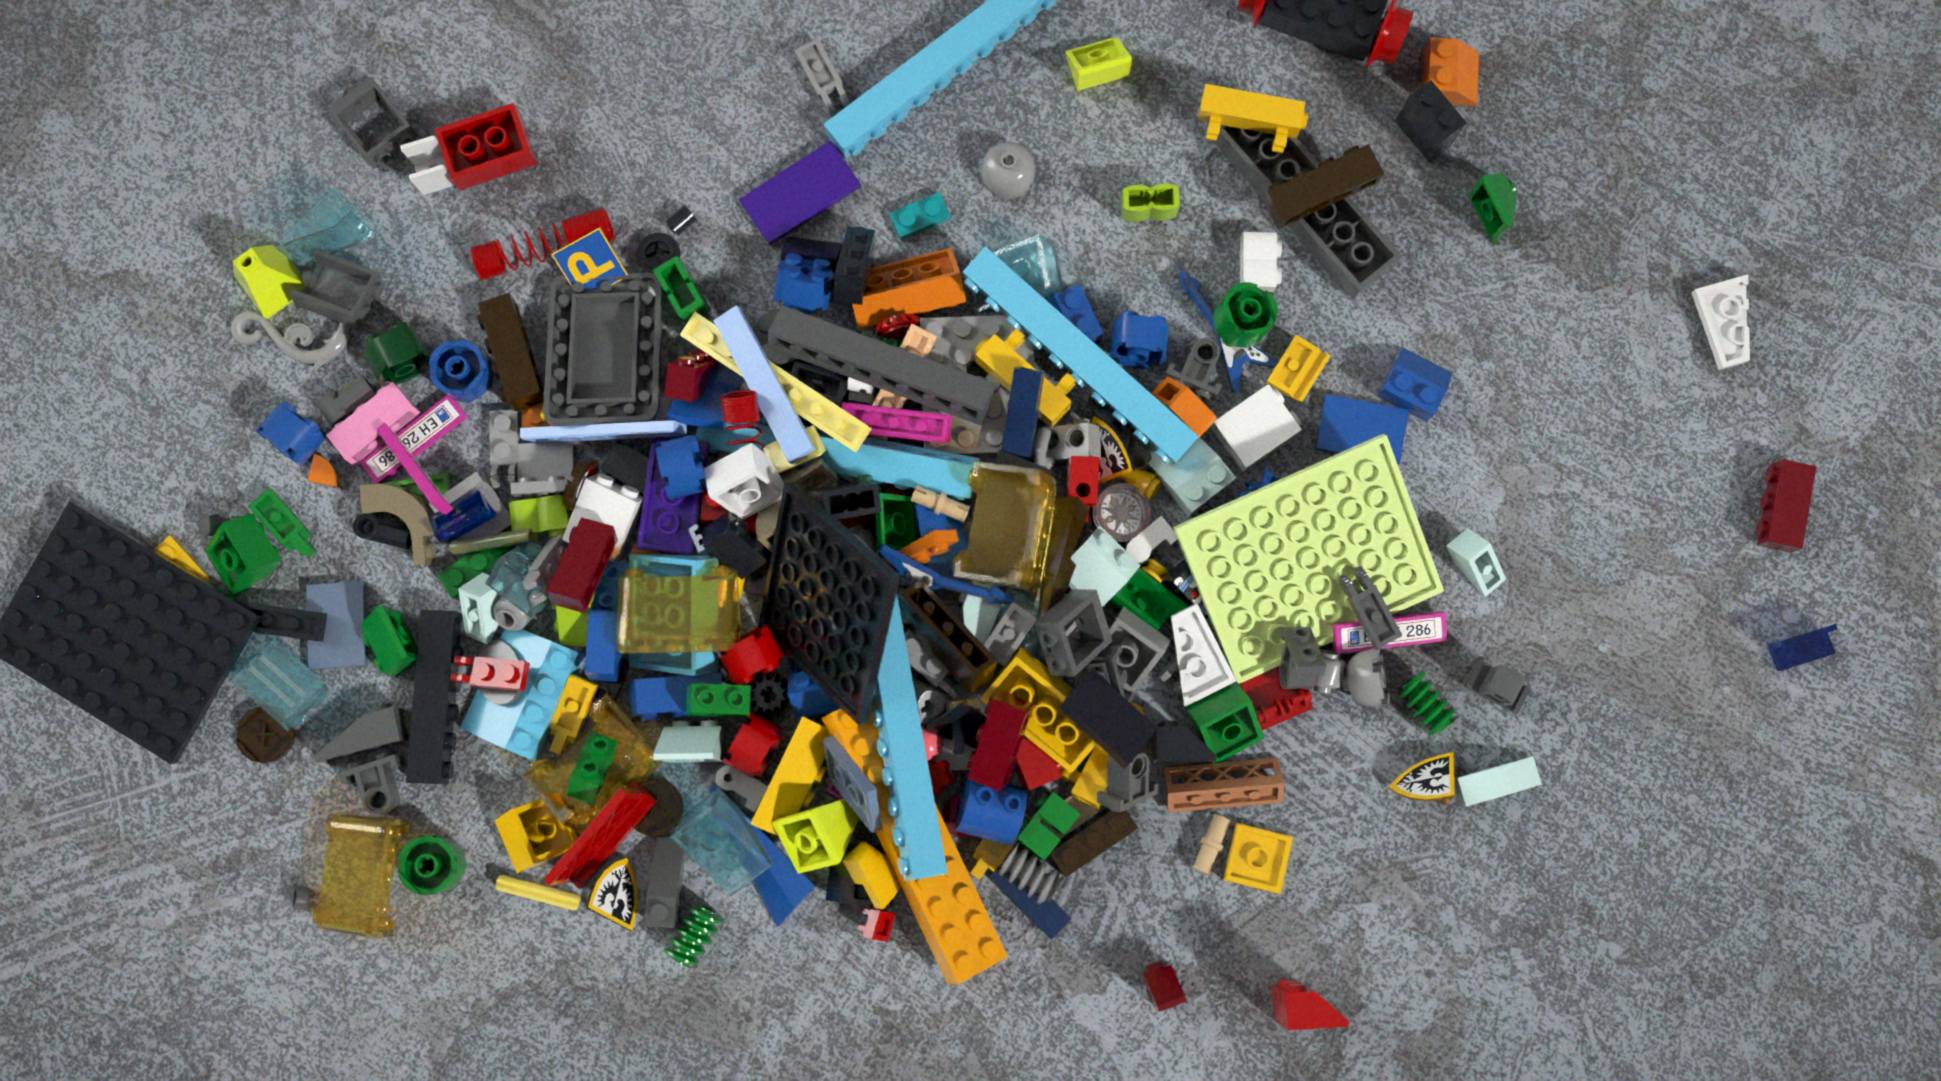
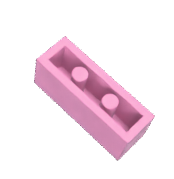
[326,381,422,468]

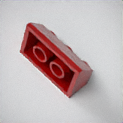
[1271,978,1349,1031]

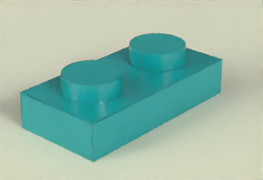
[889,192,951,240]

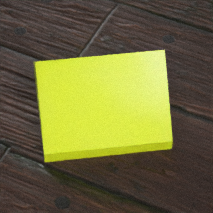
[1065,37,1132,91]

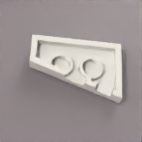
[1691,274,1750,370]
[1171,603,1236,707]

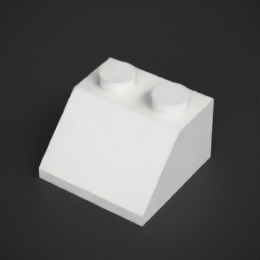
[704,443,784,520]

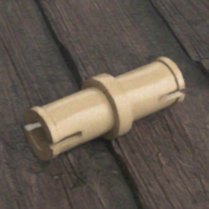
[910,484,971,523]
[1192,814,1231,875]

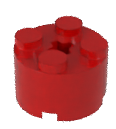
[716,624,783,685]
[722,711,783,779]

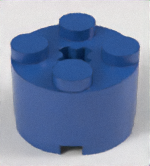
[773,253,834,314]
[1109,311,1169,369]
[429,340,494,403]
[255,401,326,466]
[656,435,707,500]

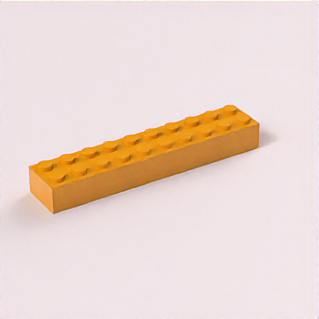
[822,701,1008,985]

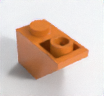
[1151,376,1217,439]

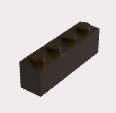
[1263,144,1384,229]
[477,293,544,412]
[898,579,998,694]

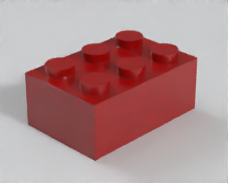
[434,103,538,190]

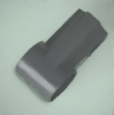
[316,375,377,428]

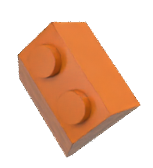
[1422,38,1479,106]

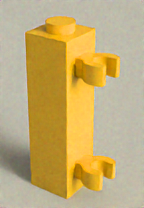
[1197,84,1308,153]
[975,328,1076,428]
[1060,702,1146,811]

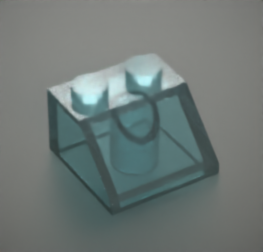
[485,542,552,618]

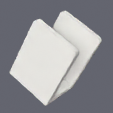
[400,136,455,195]

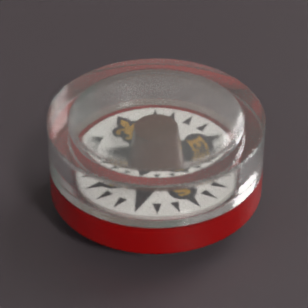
[1091,483,1151,543]

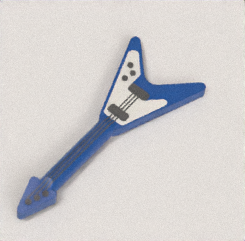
[1179,271,1278,393]
[879,544,1014,604]

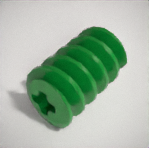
[1398,670,1459,736]
[663,901,724,968]

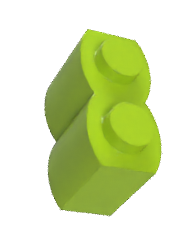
[1120,184,1180,222]
[509,494,571,541]

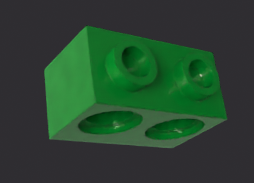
[685,683,750,718]
[566,731,618,805]

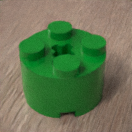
[1213,282,1278,348]
[398,835,467,895]

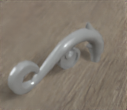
[231,311,350,371]

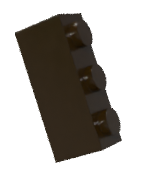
[1049,810,1138,878]

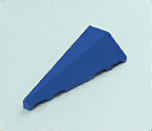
[710,784,817,927]

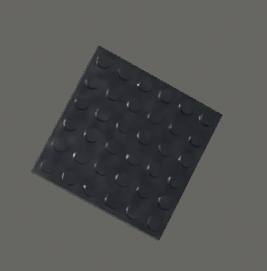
[758,481,901,725]

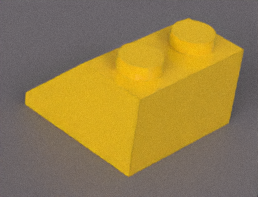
[494,793,578,873]

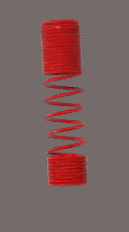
[470,207,615,281]
[720,390,764,534]

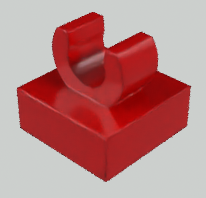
[857,908,896,942]

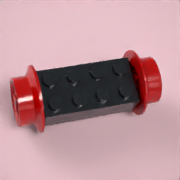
[1236,0,1414,69]

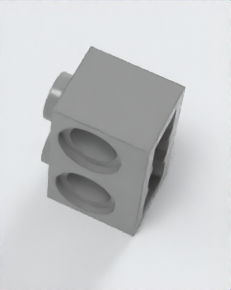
[1037,419,1101,464]

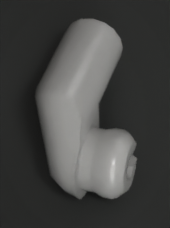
[1033,428,1055,471]

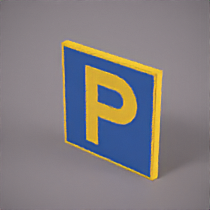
[551,227,628,290]

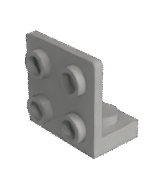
[510,441,574,500]
[429,471,511,553]

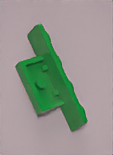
[1109,568,1189,631]

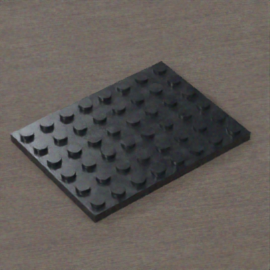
[0,501,262,764]

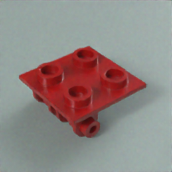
[1240,666,1314,730]

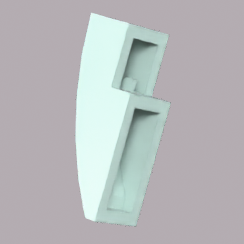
[1455,756,1542,807]

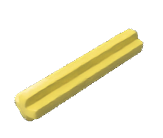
[495,875,581,910]

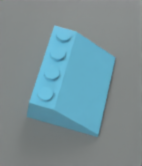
[629,553,718,676]
[460,629,586,761]

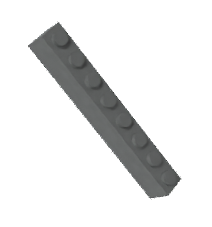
[768,306,995,426]

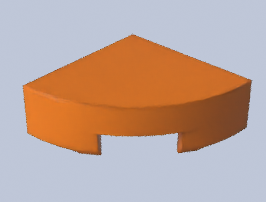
[307,454,339,488]

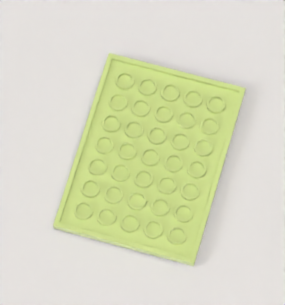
[1173,434,1444,684]

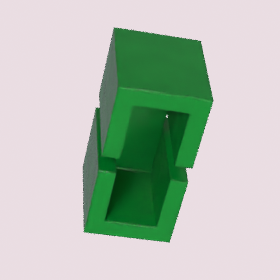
[653,256,711,323]
[1016,792,1081,860]

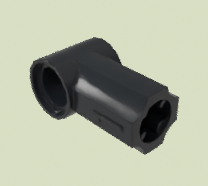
[352,513,412,550]

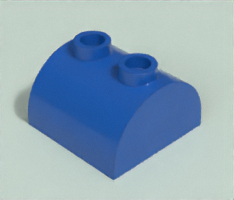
[954,773,1027,846]

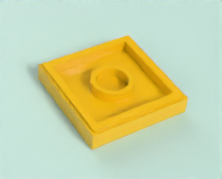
[1222,823,1293,894]

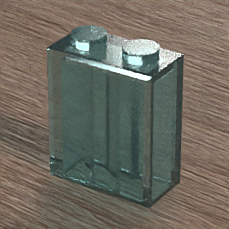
[231,639,329,731]

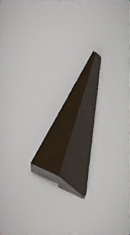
[1036,497,1089,639]

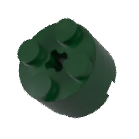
[363,322,430,386]

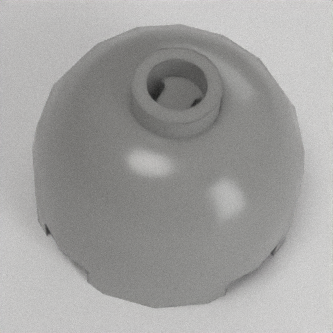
[981,141,1036,200]
[1342,649,1390,707]

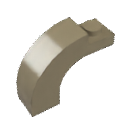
[756,457,838,552]
[359,484,441,566]

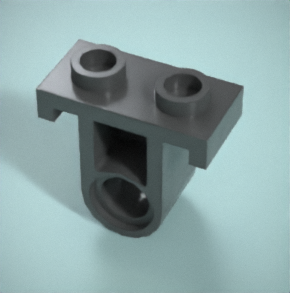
[1164,337,1222,401]
[1279,627,1326,689]
[1464,661,1531,714]
[339,751,406,814]
[1097,752,1158,812]

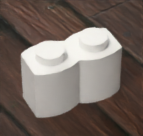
[1240,232,1282,292]

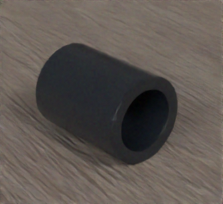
[665,205,697,236]

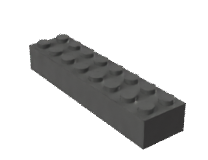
[1212,91,1402,300]

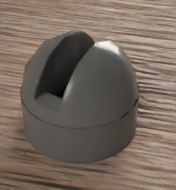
[196,514,222,536]
[292,886,315,910]

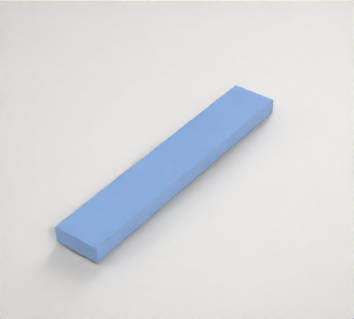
[713,305,816,464]
[520,420,687,443]

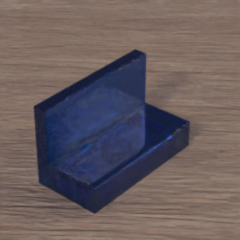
[429,490,497,544]
[1767,624,1838,672]

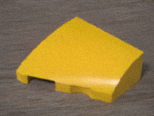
[842,842,901,909]

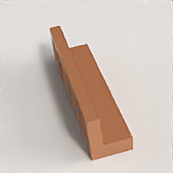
[1163,758,1284,813]

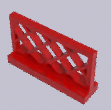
[543,781,657,889]

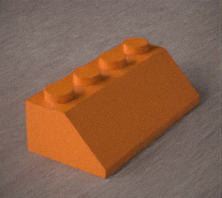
[852,248,967,329]

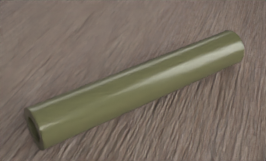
[449,528,534,555]

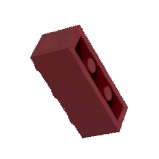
[1755,459,1817,553]
[546,517,618,613]
[967,691,1034,792]

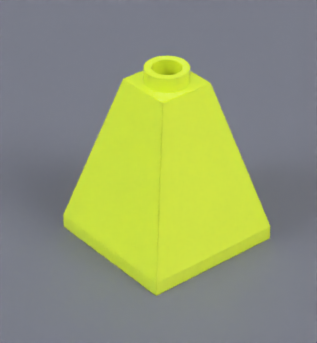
[233,244,305,319]
[771,799,859,874]

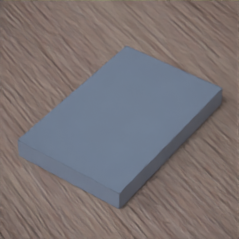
[306,581,368,670]
[823,735,882,833]

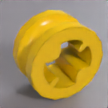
[1141,558,1168,584]

